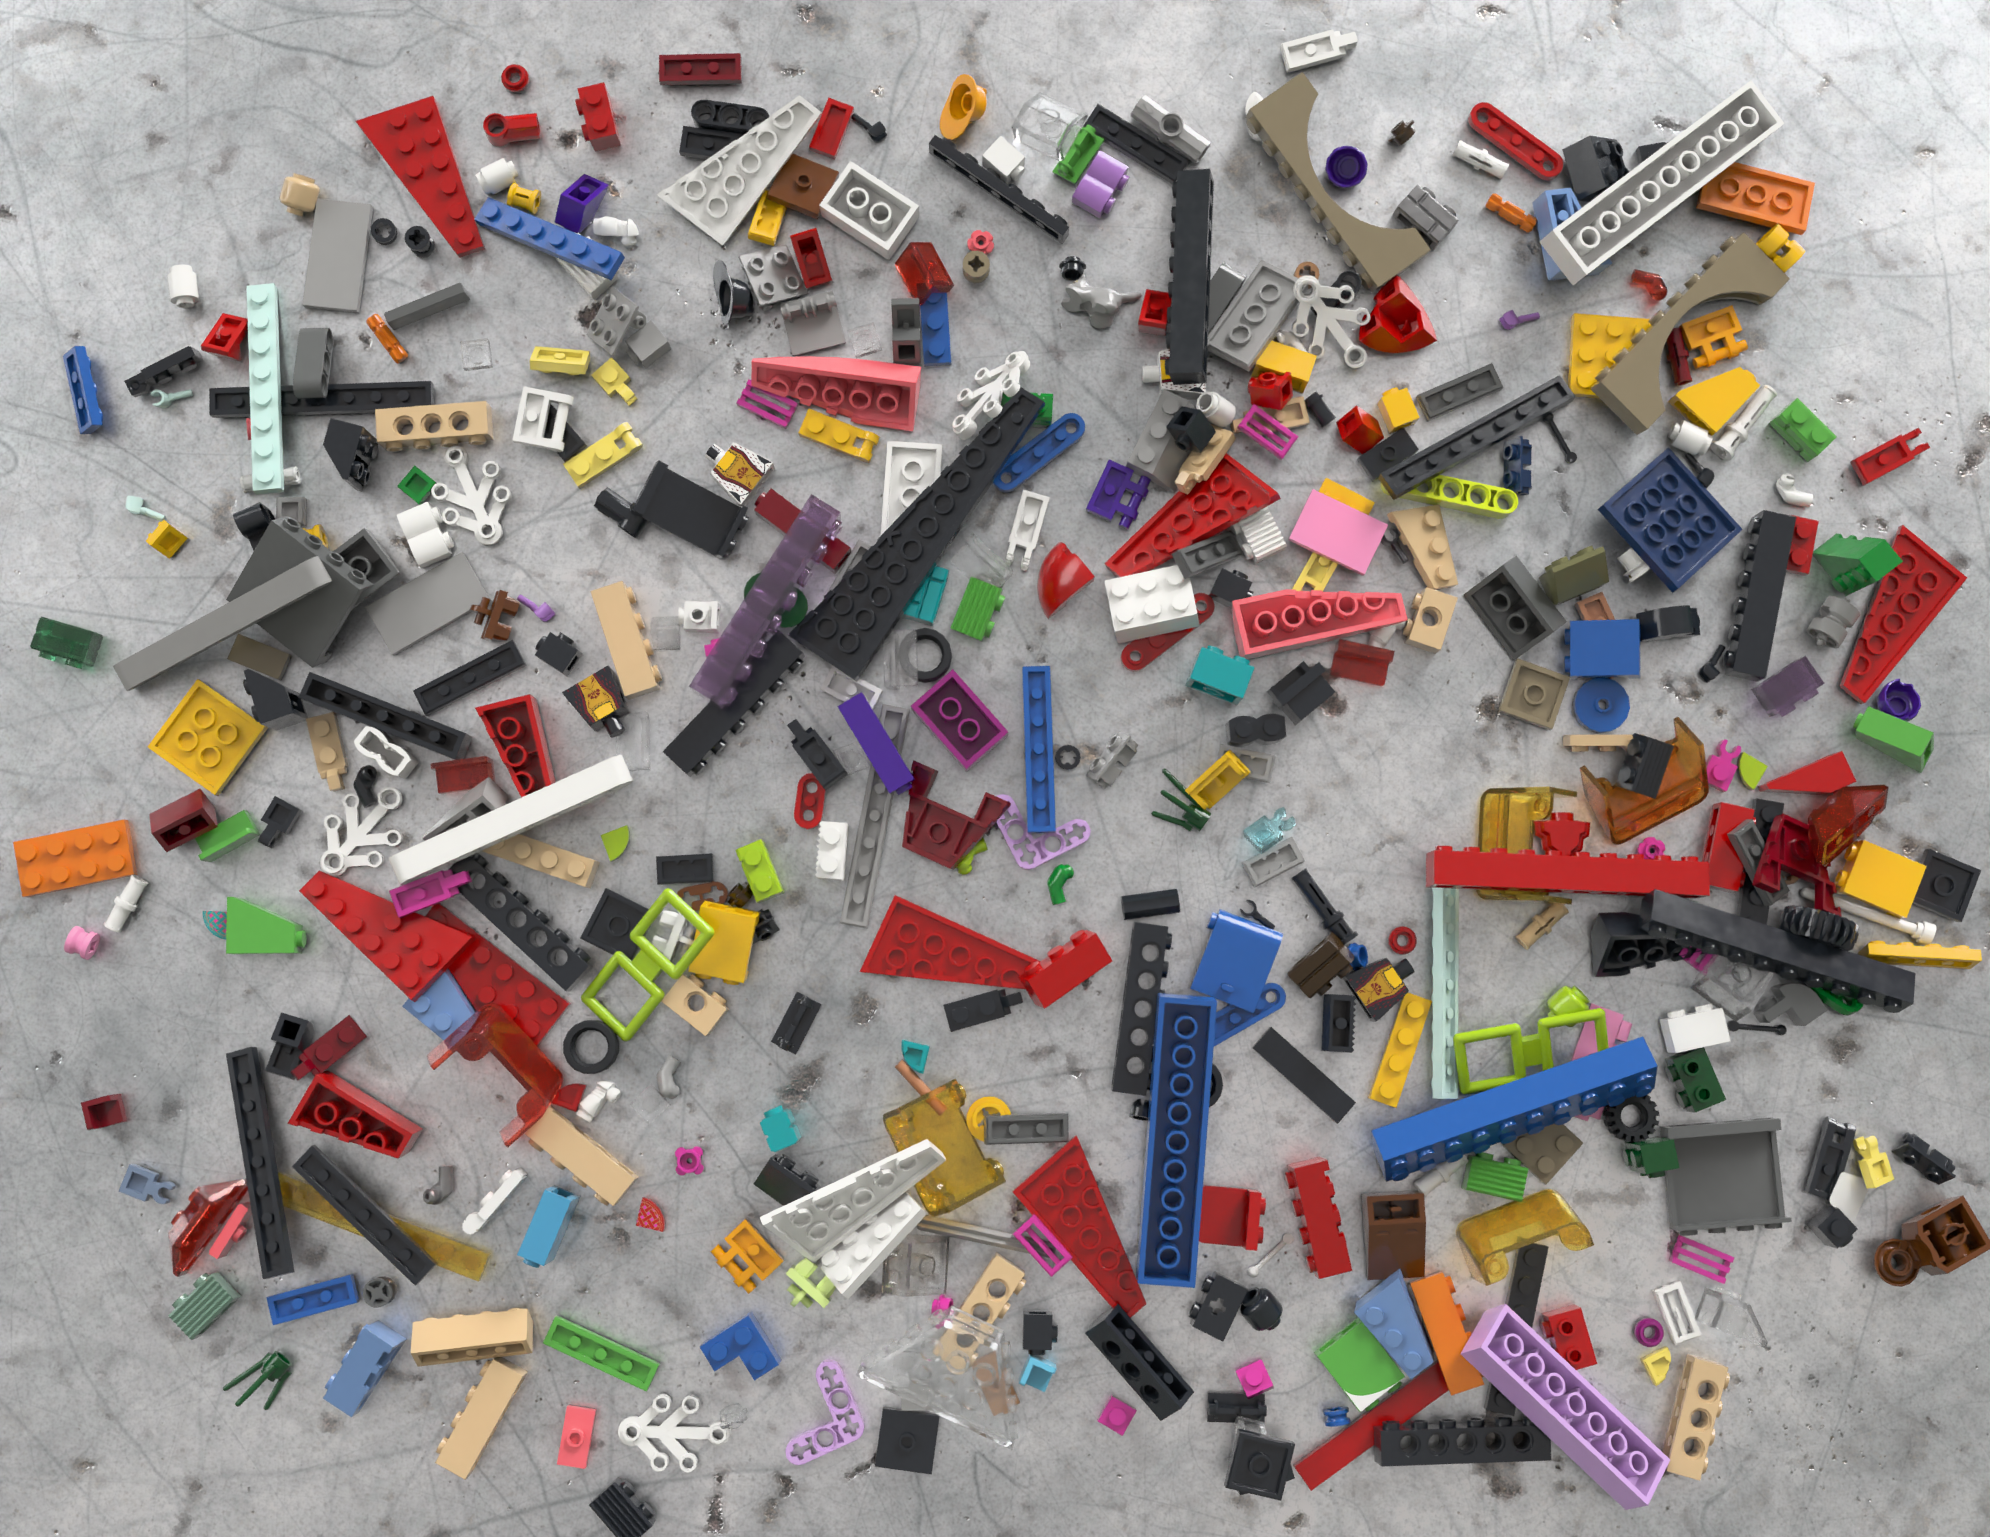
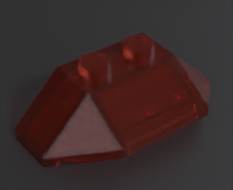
[1807,784,1889,867]
[168,1178,248,1277]

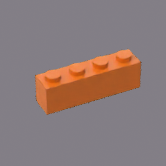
[1409,1271,1484,1396]

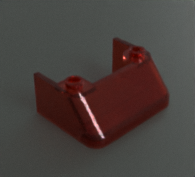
[427,1003,563,1148]

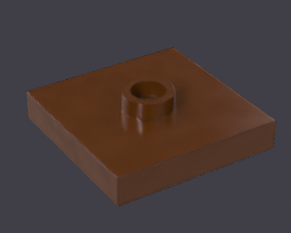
[767,154,839,220]

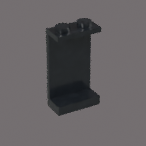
[631,460,749,559]

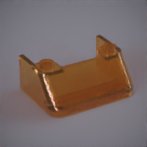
[1580,717,1709,845]

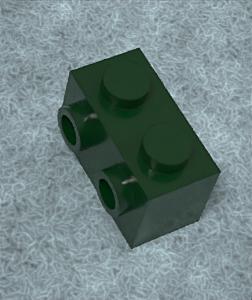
[1665,1047,1726,1113]
[1623,1136,1679,1178]

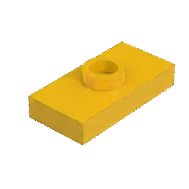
[748,190,787,246]

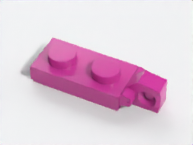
[389,869,472,918]

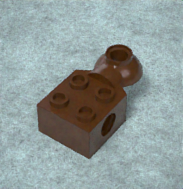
[1874,1195,1990,1287]

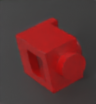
[1248,372,1293,410]

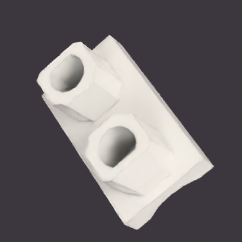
[652,911,696,962]

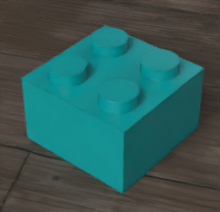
[1185,645,1255,705]

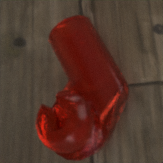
[1631,269,1668,301]

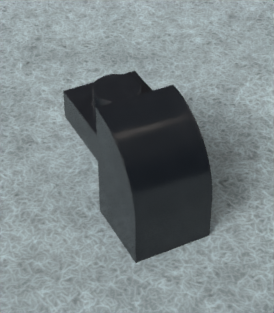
[1636,605,1700,641]
[265,1012,314,1080]

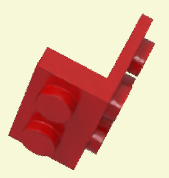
[1199,1185,1266,1251]

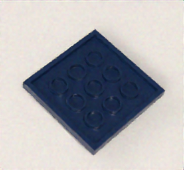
[1597,447,1743,593]

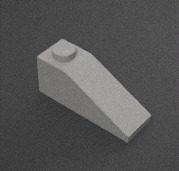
[422,777,508,841]

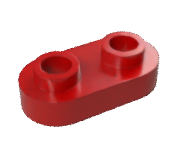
[794,773,826,829]

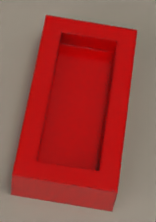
[809,97,854,160]

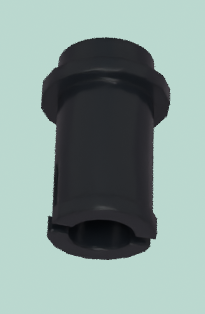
[1304,391,1336,428]

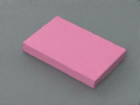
[1288,489,1388,576]

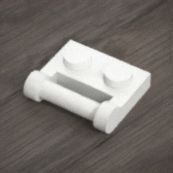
[513,386,574,452]

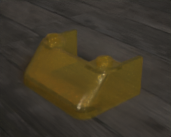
[1476,787,1577,905]

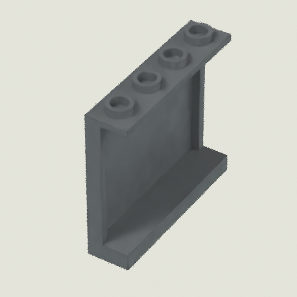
[226,516,374,668]
[1659,1117,1792,1236]

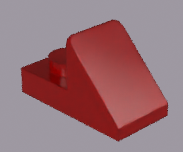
[790,228,832,288]
[1138,289,1172,336]
[201,313,248,361]

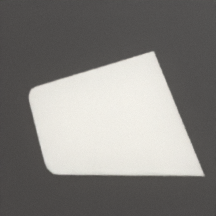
[1829,1172,1869,1223]

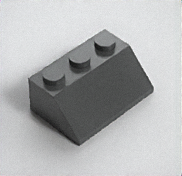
[333,528,400,609]
[1463,555,1567,661]

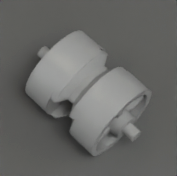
[1807,596,1860,648]

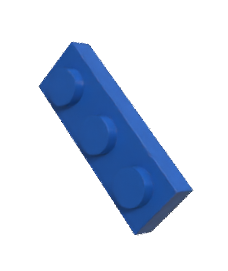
[919,282,951,367]
[63,346,103,434]
[266,1274,360,1325]

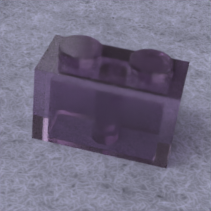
[1751,656,1825,717]

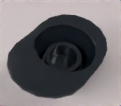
[713,260,754,325]

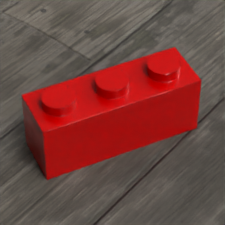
[1702,802,1756,893]
[1019,930,1112,1009]

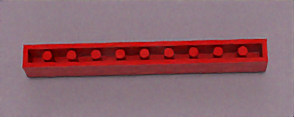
[1426,846,1710,899]

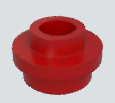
[501,64,529,92]
[1388,926,1417,955]

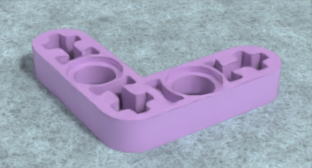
[996,794,1091,870]
[785,1359,865,1465]

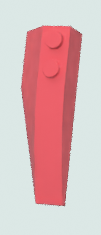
[751,357,921,431]
[1232,589,1408,660]

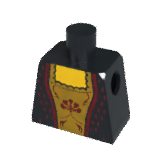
[562,665,629,738]
[1343,958,1415,1022]

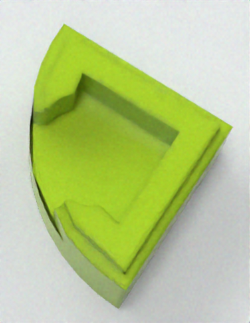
[1737,752,1768,791]
[601,825,630,862]

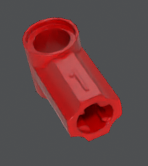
[483,113,540,147]

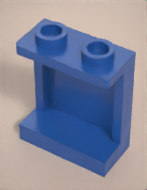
[1565,619,1640,679]

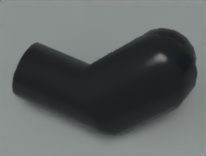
[353,765,377,808]

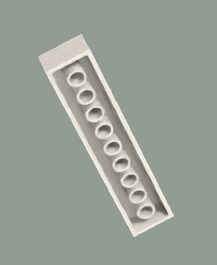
[1539,80,1784,285]

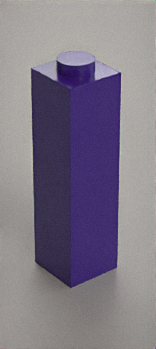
[837,692,915,796]

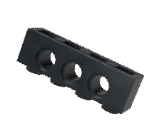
[1085,1304,1194,1421]

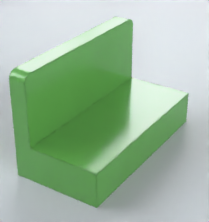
[195,810,260,862]

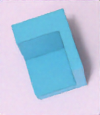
[1018,1354,1057,1392]

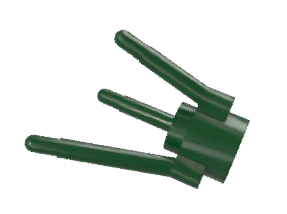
[1151,769,1211,832]
[223,1351,292,1410]

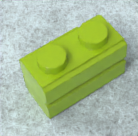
[735,839,785,903]

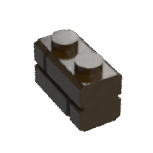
[1287,932,1355,999]

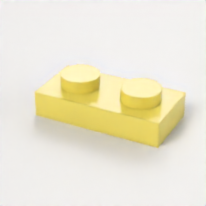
[530,346,590,375]

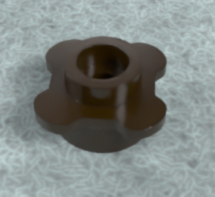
[1388,120,1416,146]
[728,882,753,908]

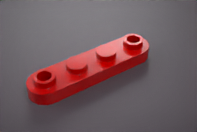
[1468,102,1563,181]
[1121,593,1215,672]

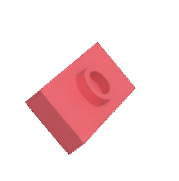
[209,1202,252,1259]
[557,1405,597,1469]

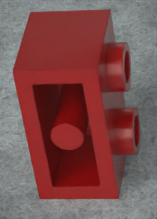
[575,82,621,152]
[1540,1304,1597,1370]

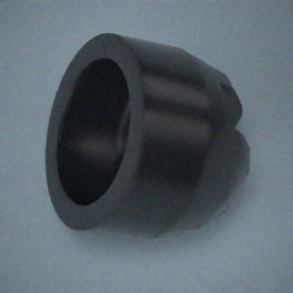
[1129,1099,1149,1121]

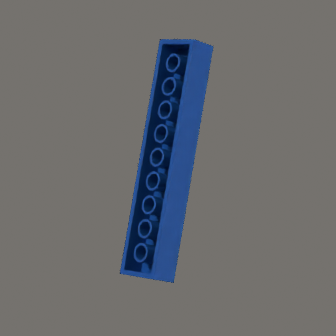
[1136,993,1217,1288]
[1371,1036,1658,1182]

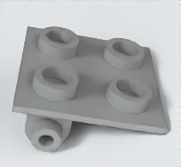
[738,245,808,311]
[587,286,646,356]
[780,291,846,356]

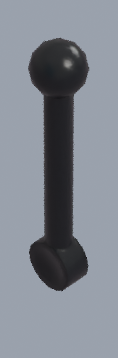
[1543,413,1577,464]
[1727,1020,1787,1035]

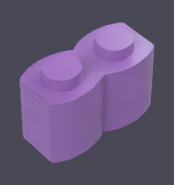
[1072,151,1130,219]

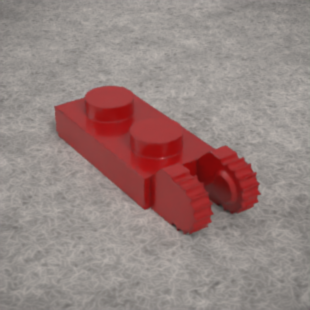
[1850,428,1930,486]

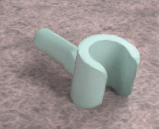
[150,389,193,409]
[125,496,165,522]

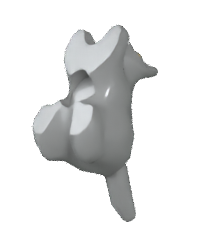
[1061,274,1142,329]

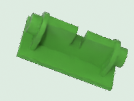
[1052,125,1104,184]

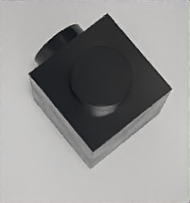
[1166,406,1216,453]
[1209,568,1254,609]
[535,632,582,677]
[1806,1205,1858,1249]
[1022,1311,1058,1355]

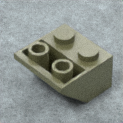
[1539,546,1609,606]

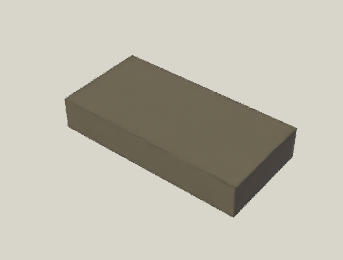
[227,634,292,681]

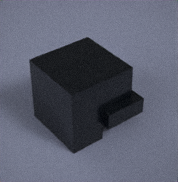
[1267,661,1335,726]

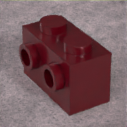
[149,789,218,852]

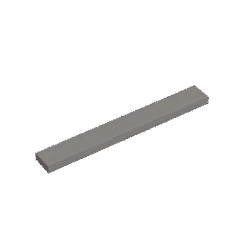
[840,704,910,929]

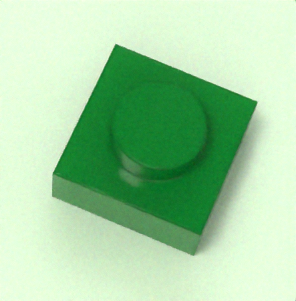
[397,465,437,505]

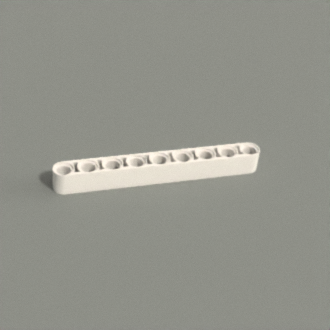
[389,755,633,885]

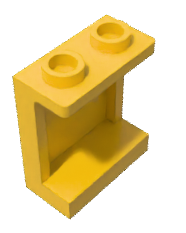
[1834,840,1926,919]
[688,901,760,985]

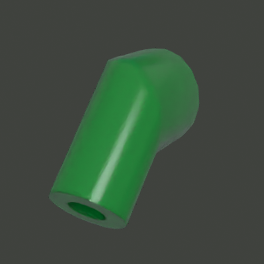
[1047,864,1074,905]

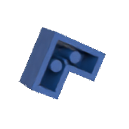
[700,1311,782,1381]

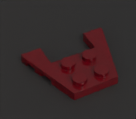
[902,760,1011,870]
[1753,814,1841,916]

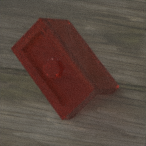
[895,242,954,306]
[1330,639,1395,687]
[430,756,496,794]

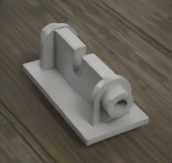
[1086,732,1138,789]

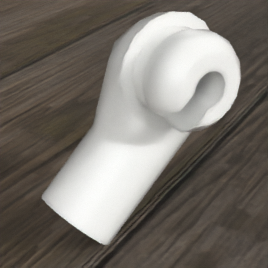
[1272,330,1308,353]

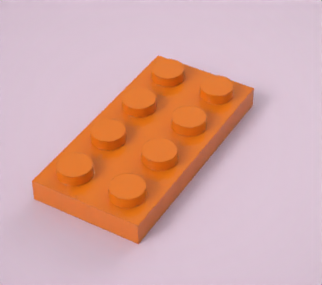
[1696,162,1815,235]
[13,819,138,897]

